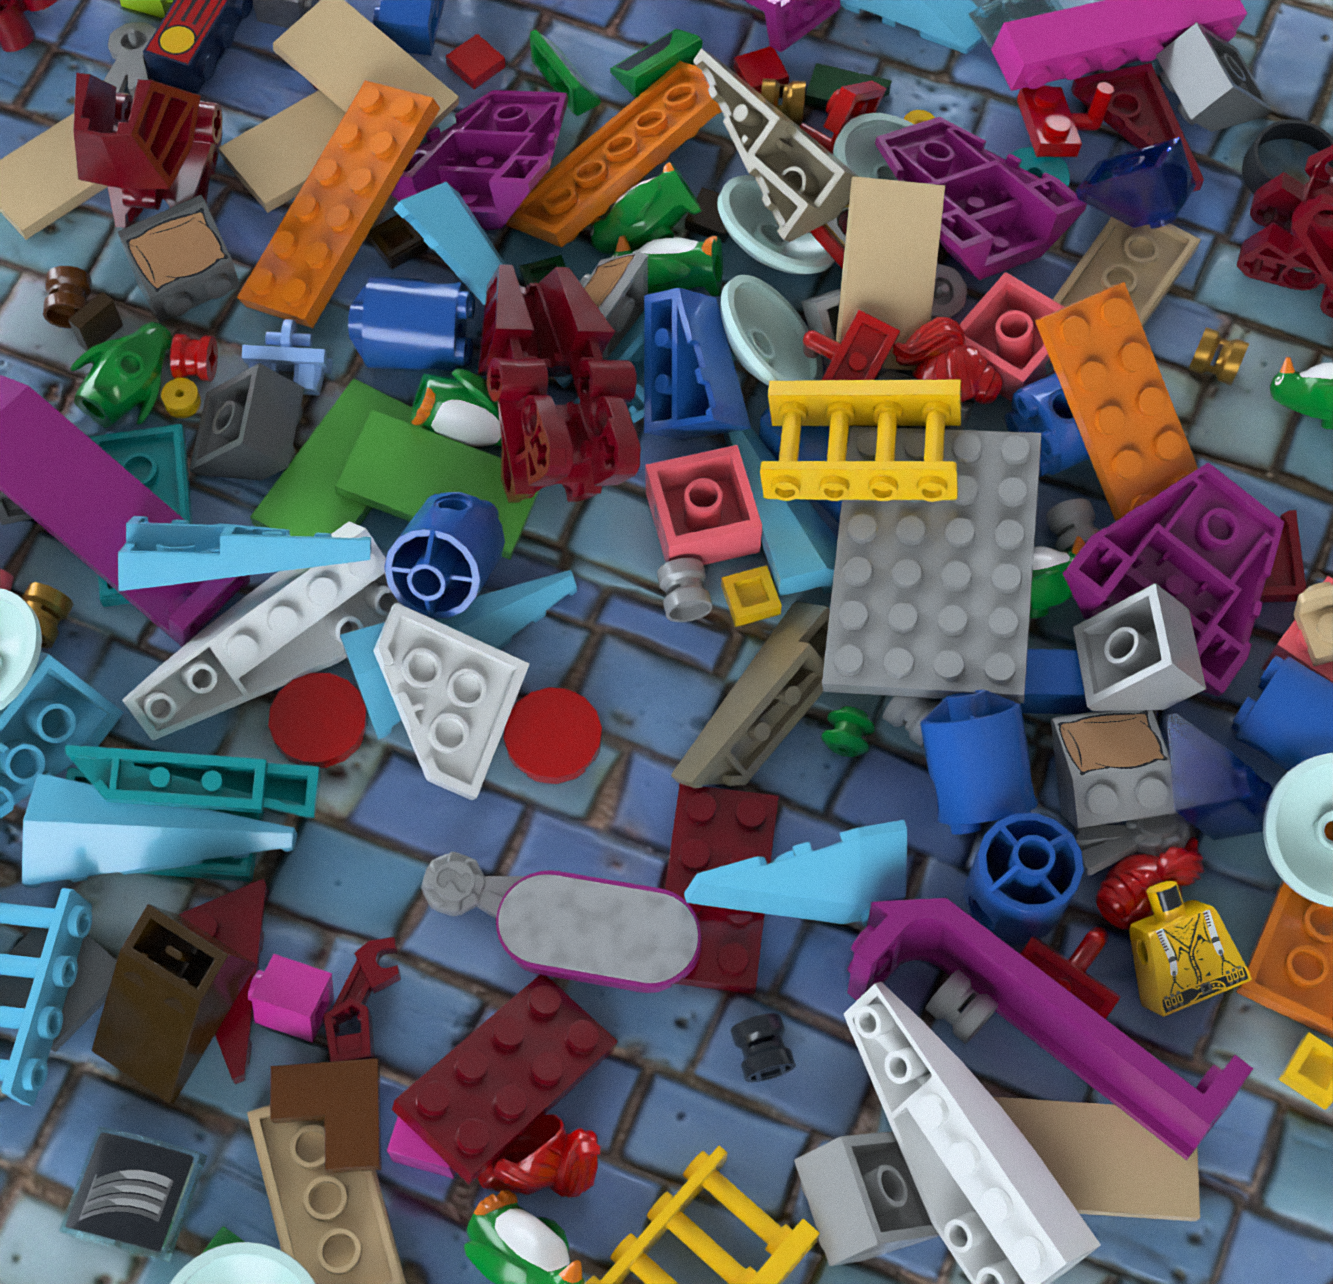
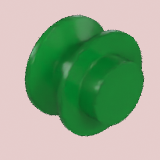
[821,706,875,757]

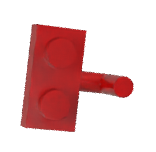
[799,81,887,154]
[1017,82,1114,157]
[803,310,900,380]
[1020,927,1121,1019]

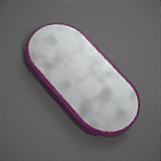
[496,870,702,993]

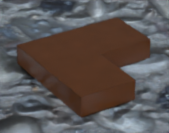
[270,1058,382,1174]

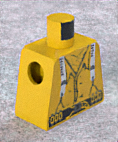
[1129,881,1252,1017]

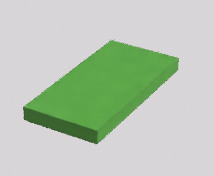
[250,378,427,537]
[335,409,541,560]

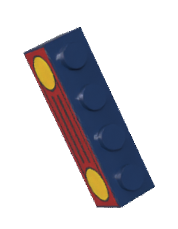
[143,0,253,94]

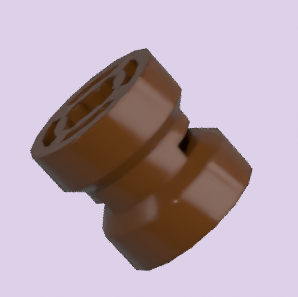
[43,266,92,328]

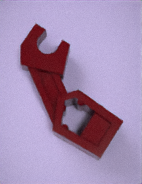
[323,937,401,1062]

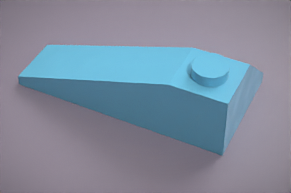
[840,0,988,54]
[0,652,124,819]
[684,820,907,926]

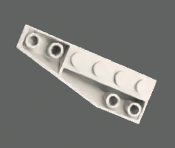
[122,521,402,741]
[843,982,1101,1284]

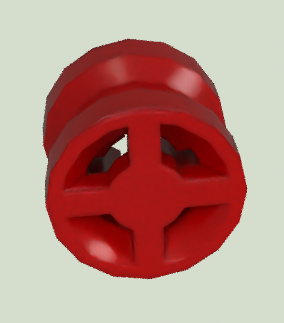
[170,333,218,382]

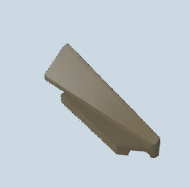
[671,602,830,788]

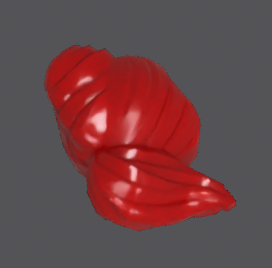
[892,317,1003,405]
[1095,836,1205,930]
[478,1114,601,1198]

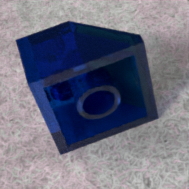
[1075,137,1196,229]
[1167,713,1273,840]

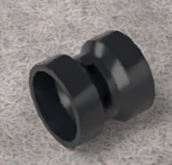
[730,1013,796,1082]

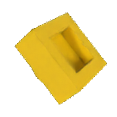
[721,565,782,627]
[1278,1032,1333,1110]

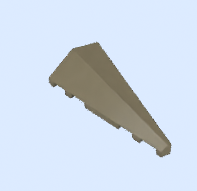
[693,48,859,242]

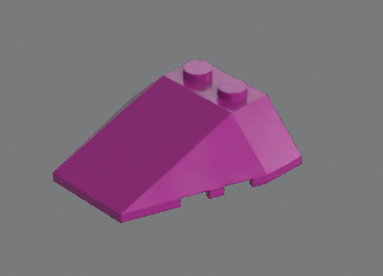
[391,90,569,230]
[875,117,1088,280]
[1063,462,1285,697]

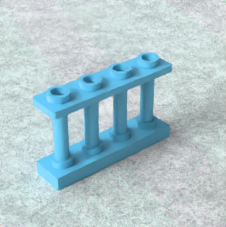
[0,888,92,1106]

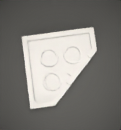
[373,603,530,800]

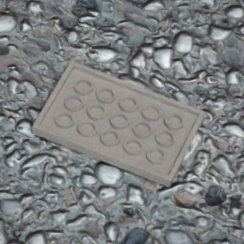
[822,426,1041,703]

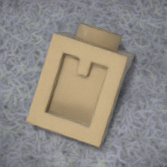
[1294,582,1333,666]

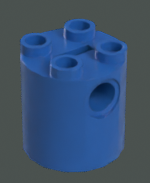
[348,276,475,372]
[1004,373,1090,477]
[384,492,505,619]
[1231,655,1333,771]
[920,689,1038,835]
[963,813,1084,947]

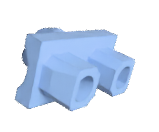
[241,319,333,395]

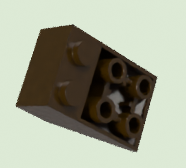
[91,904,256,1104]

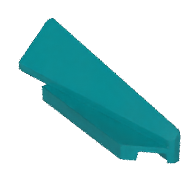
[65,745,321,818]

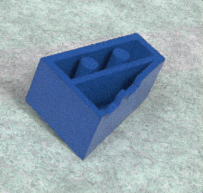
[373,0,445,56]
[644,288,751,440]

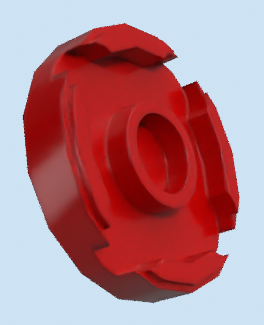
[268,673,368,768]
[504,687,602,784]

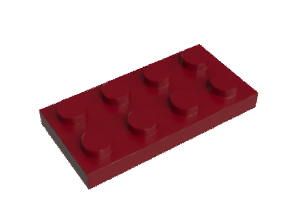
[665,783,778,994]
[392,974,618,1184]

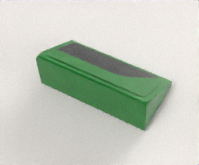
[610,28,703,98]
[530,29,601,116]

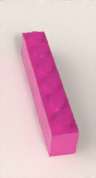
[991,0,1247,91]

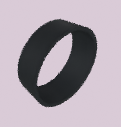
[1242,120,1333,212]

